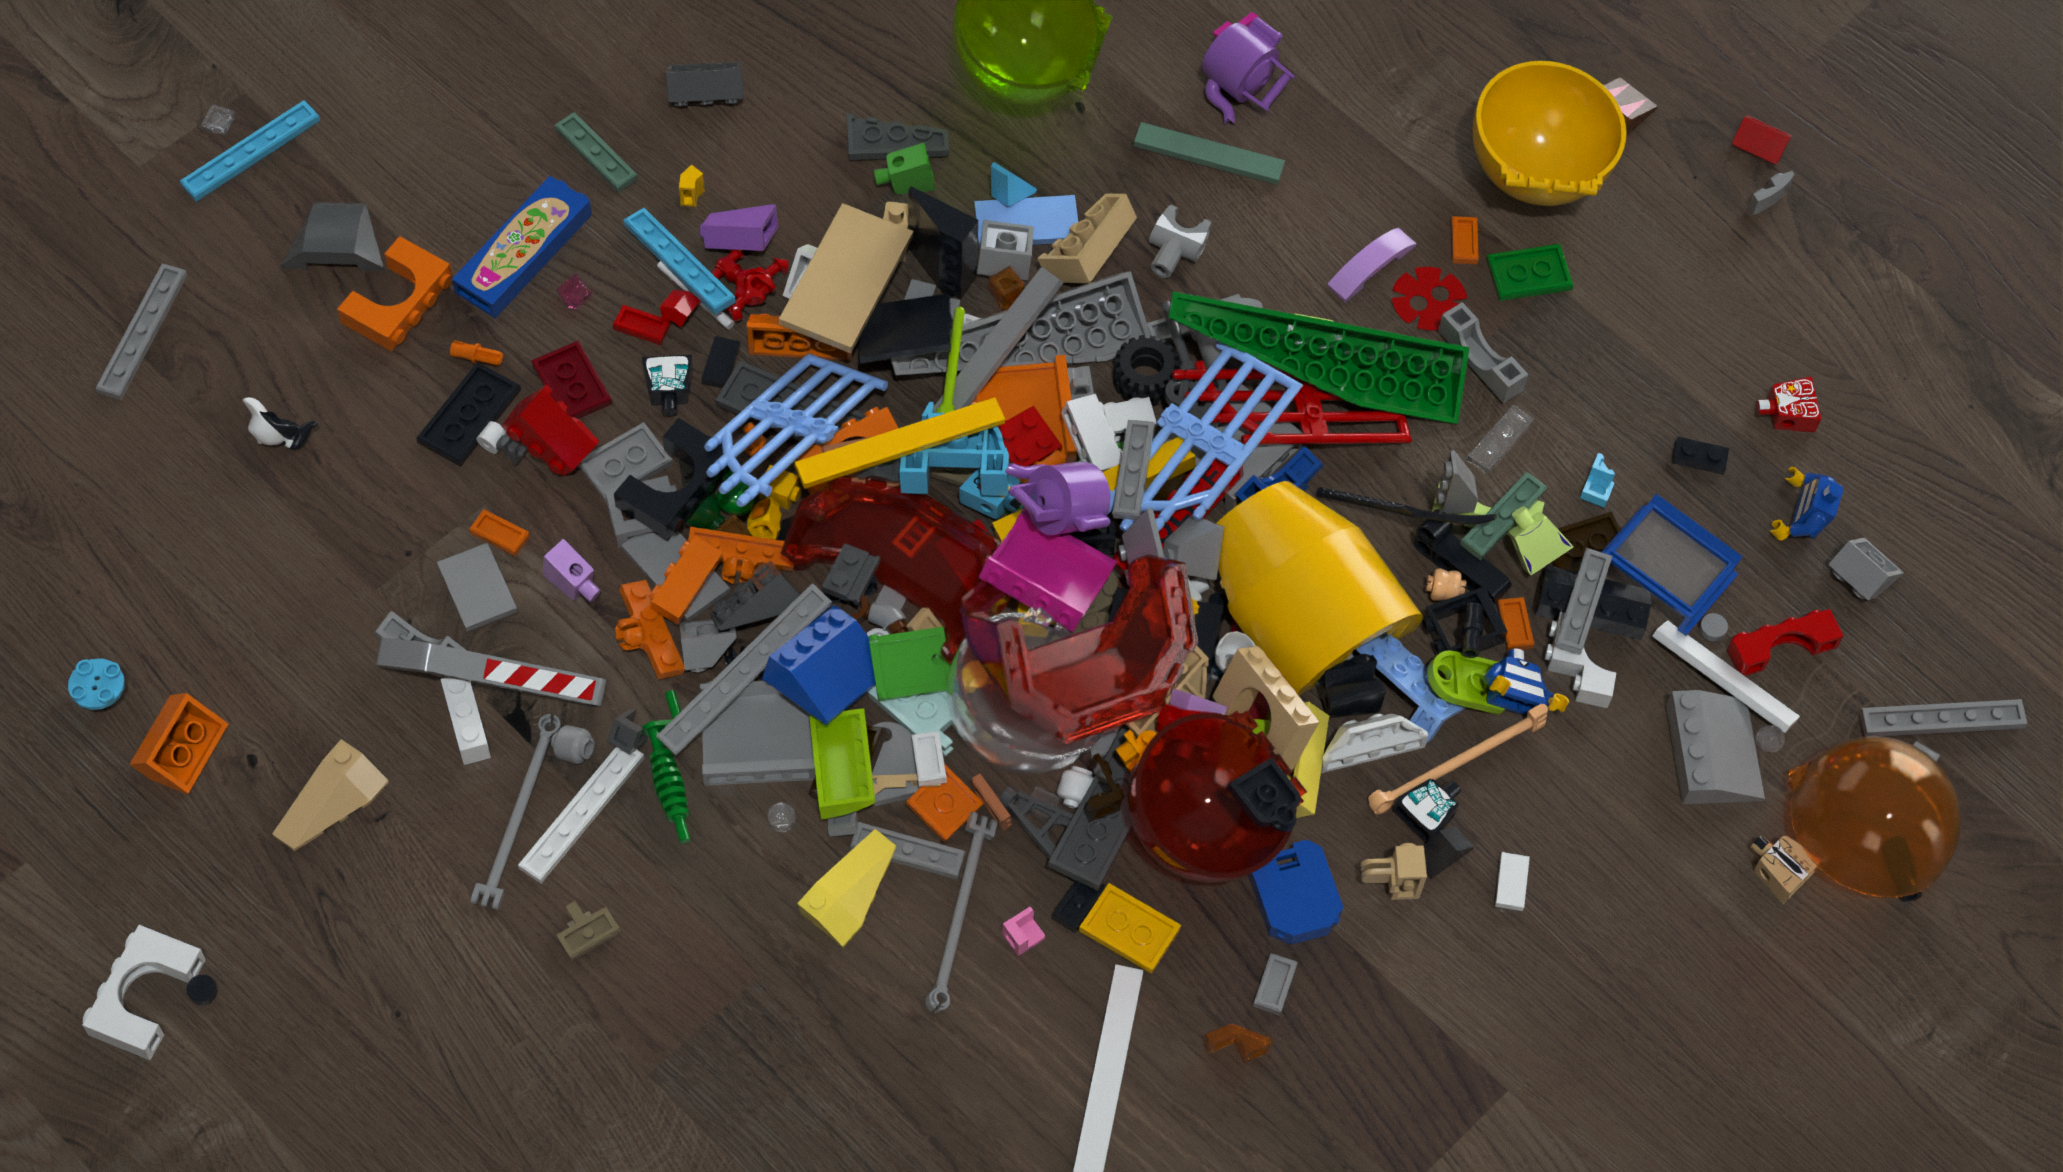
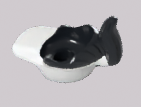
[242,397,318,450]

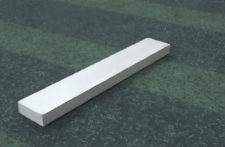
[1653,620,1800,733]
[518,747,645,884]

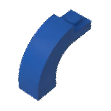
[1235,446,1325,501]

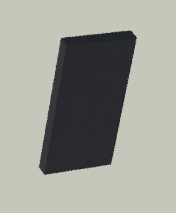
[416,362,521,467]

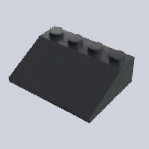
[908,186,978,300]

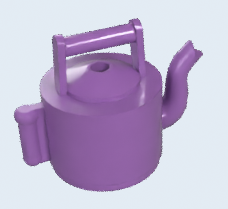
[1202,17,1295,125]
[1006,461,1110,535]

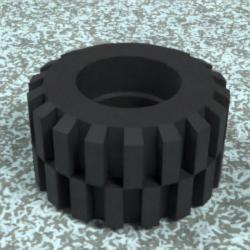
[1113,335,1180,406]

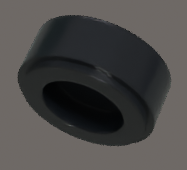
[186,975,218,1005]

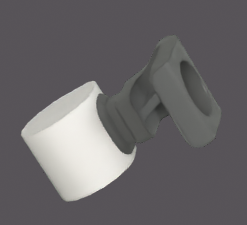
[476,421,528,466]

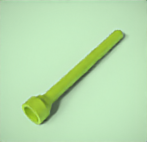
[936,307,965,413]

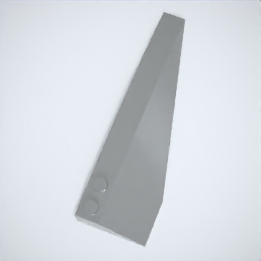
[890,271,1150,375]

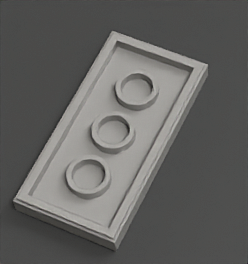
[621,531,730,622]

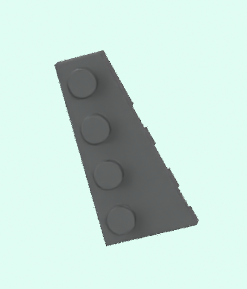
[846,113,949,160]

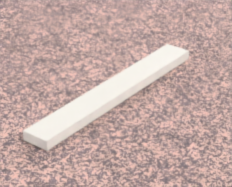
[1073,965,1143,1172]

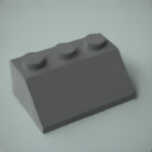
[666,61,744,106]

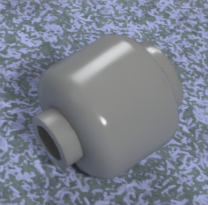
[551,725,595,764]

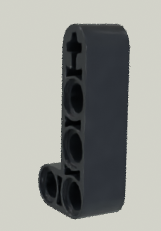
[1414,509,1512,605]

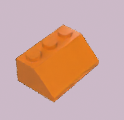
[129,693,229,794]

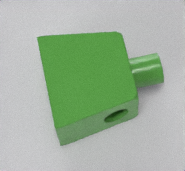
[874,143,936,194]

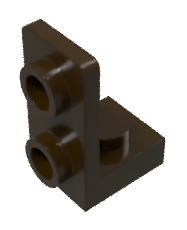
[1085,753,1124,822]

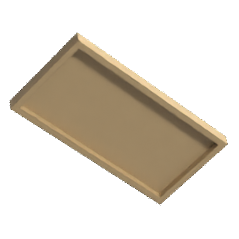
[779,203,913,353]

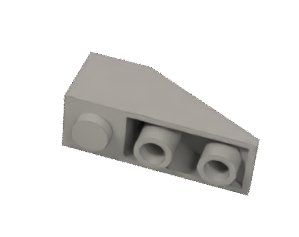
[1436,450,1478,514]

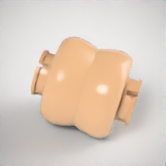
[1426,568,1466,601]

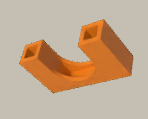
[337,236,453,351]
[793,407,898,514]

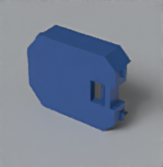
[1248,840,1343,945]

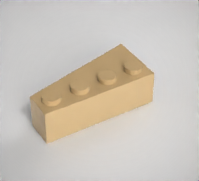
[1037,194,1137,284]

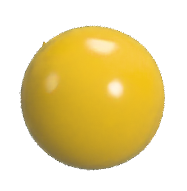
[1472,61,1626,206]

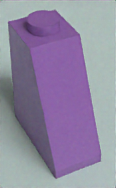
[700,205,779,251]

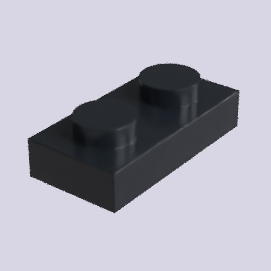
[1672,436,1729,475]
[1052,881,1106,933]

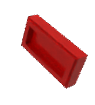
[613,305,671,345]

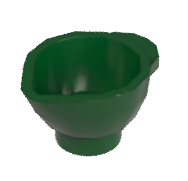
[685,492,725,530]

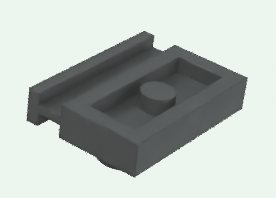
[822,543,880,606]

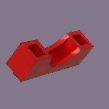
[1727,609,1844,676]

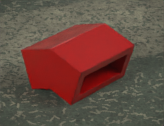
[660,290,700,327]

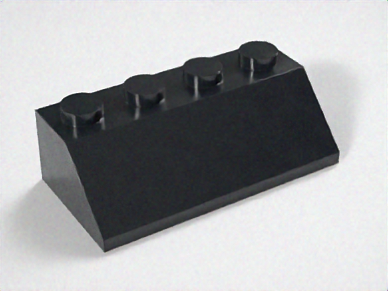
[1535,565,1651,640]

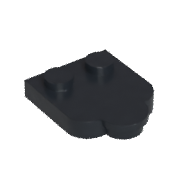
[1226,757,1301,832]

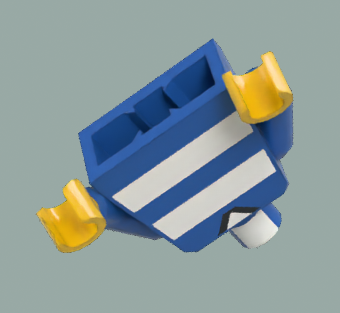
[1770,467,1843,541]
[1483,649,1569,716]

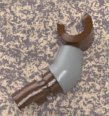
[845,595,910,634]

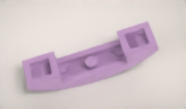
[1327,228,1417,302]

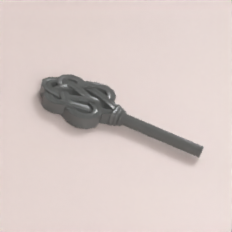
[1161,301,1227,429]

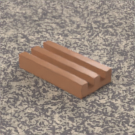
[972,773,1012,831]

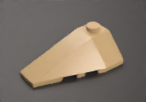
[272,739,389,851]

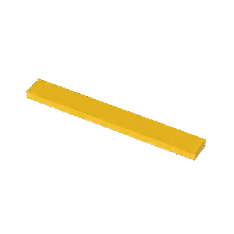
[795,397,1005,489]

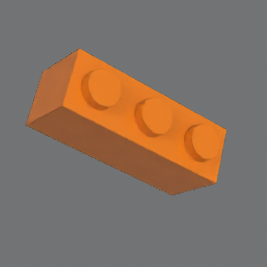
[649,535,723,625]

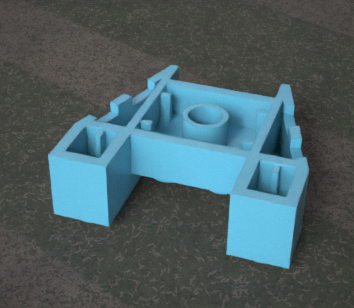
[899,402,1010,496]

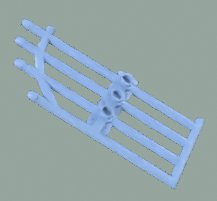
[1108,341,1303,531]
[704,353,888,507]

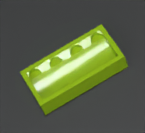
[809,708,875,820]

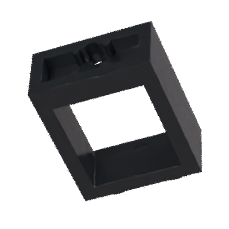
[1422,587,1508,655]

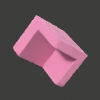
[1002,907,1045,956]

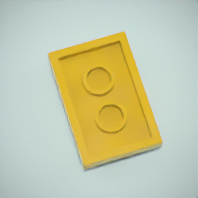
[1079,883,1181,974]

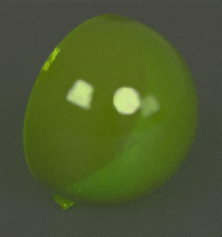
[952,0,1112,106]

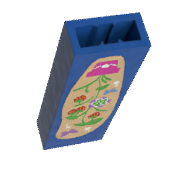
[452,176,592,319]

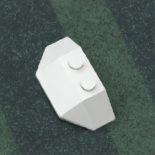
[1321,714,1428,773]

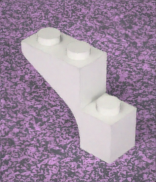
[1545,612,1616,708]

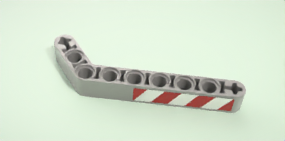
[376,638,607,707]

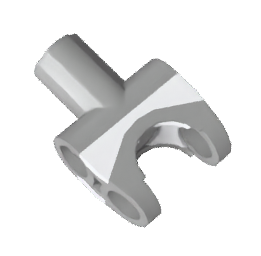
[1149,205,1212,278]

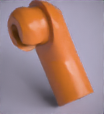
[743,422,767,458]

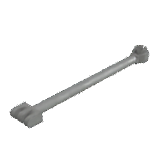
[470,714,561,910]
[925,811,997,1013]

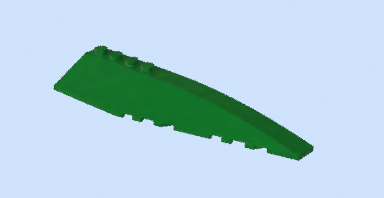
[1168,291,1470,424]

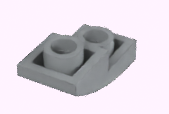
[1748,171,1795,216]

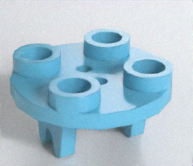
[68,659,125,710]

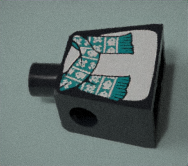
[642,354,693,416]
[1392,779,1461,843]

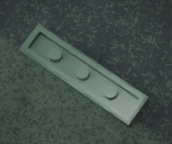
[554,112,638,193]
[1460,472,1548,560]

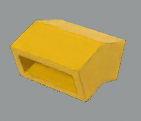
[679,165,705,207]

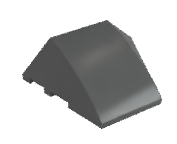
[281,202,384,271]

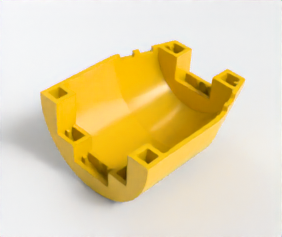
[1216,481,1423,696]

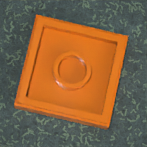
[905,764,984,843]

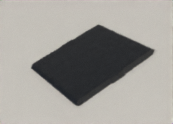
[859,293,953,363]

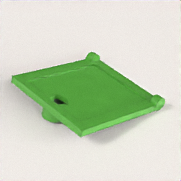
[869,627,954,701]

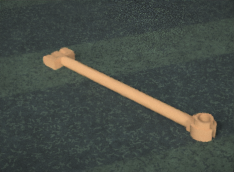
[1368,704,1548,815]

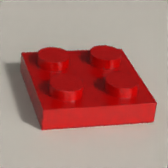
[998,405,1062,467]

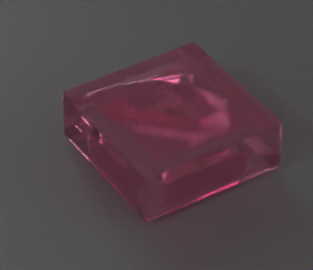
[557,273,593,311]

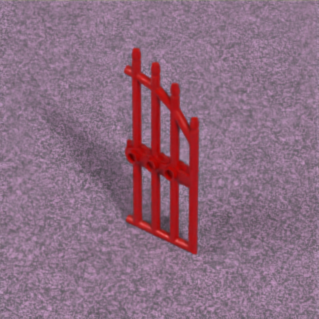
[1172,361,1412,445]

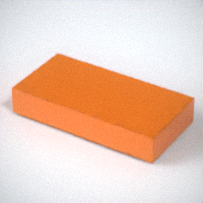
[1451,216,1479,264]
[469,509,530,557]
[1496,597,1535,651]

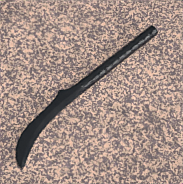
[1317,487,1497,524]

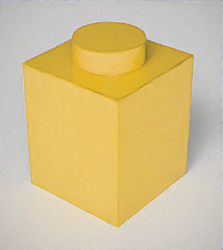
[759,465,802,510]

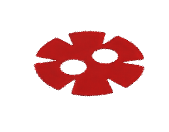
[1392,267,1467,330]

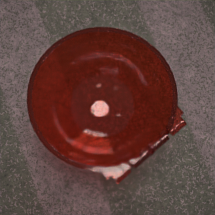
[1128,710,1307,883]

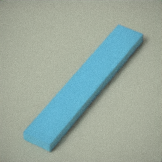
[180,100,320,202]
[624,208,736,315]

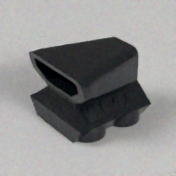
[1316,654,1386,717]

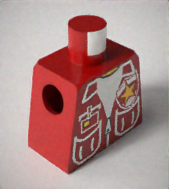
[1755,377,1821,432]

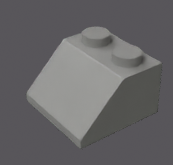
[977,220,1034,281]
[1828,537,1904,600]

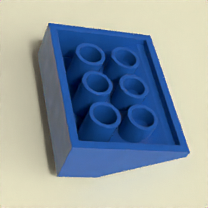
[762,605,876,725]

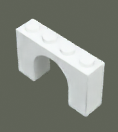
[82,925,206,1060]

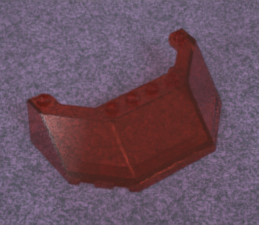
[780,476,1012,666]
[962,554,1198,744]

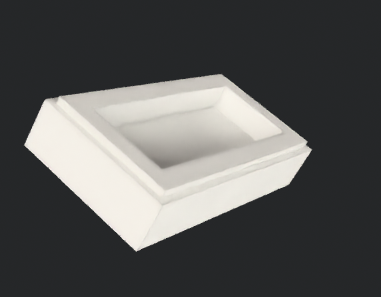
[912,731,947,786]
[1495,852,1530,911]

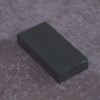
[701,336,740,388]

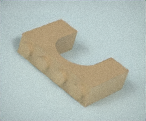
[1212,646,1319,772]

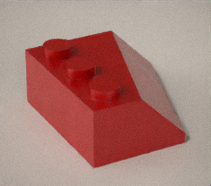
[501,384,599,476]

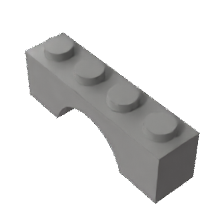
[1438,302,1528,403]

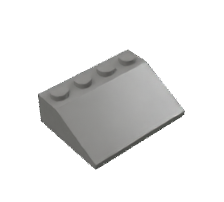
[1666,690,1765,804]

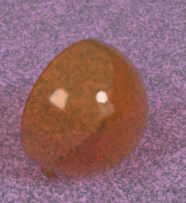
[1788,736,1961,898]

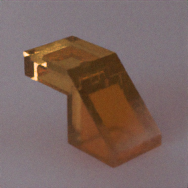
[989,266,1025,311]
[1204,1024,1273,1063]

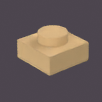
[906,608,943,631]

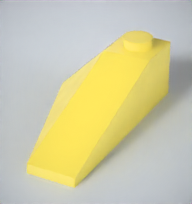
[797,829,897,948]

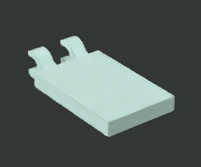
[868,685,973,757]

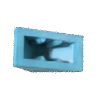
[991,162,1037,207]

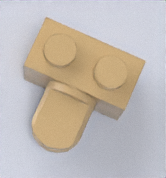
[1360,843,1427,900]

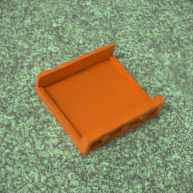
[970,355,1078,462]

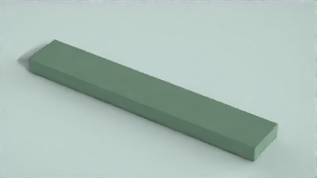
[1134,122,1285,185]

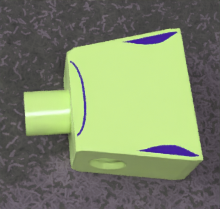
[1509,506,1573,575]

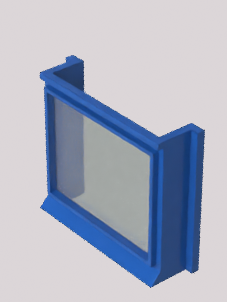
[1601,494,1743,636]

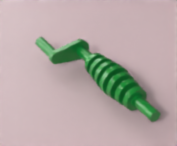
[642,690,691,844]

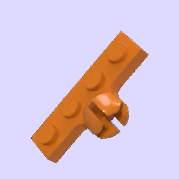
[688,527,797,584]
[615,580,685,680]

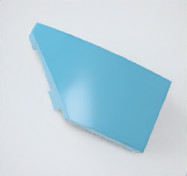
[1580,453,1615,508]

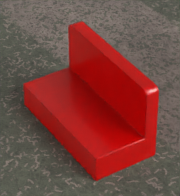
[1732,115,1792,164]

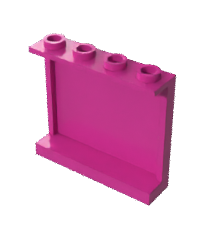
[979,508,1117,632]

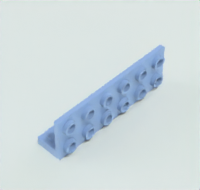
[1356,632,1466,743]

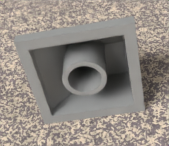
[1163,515,1224,580]
[679,619,737,672]

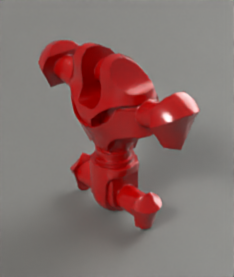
[711,249,789,322]

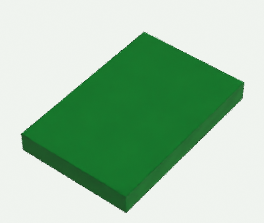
[1486,244,1574,301]

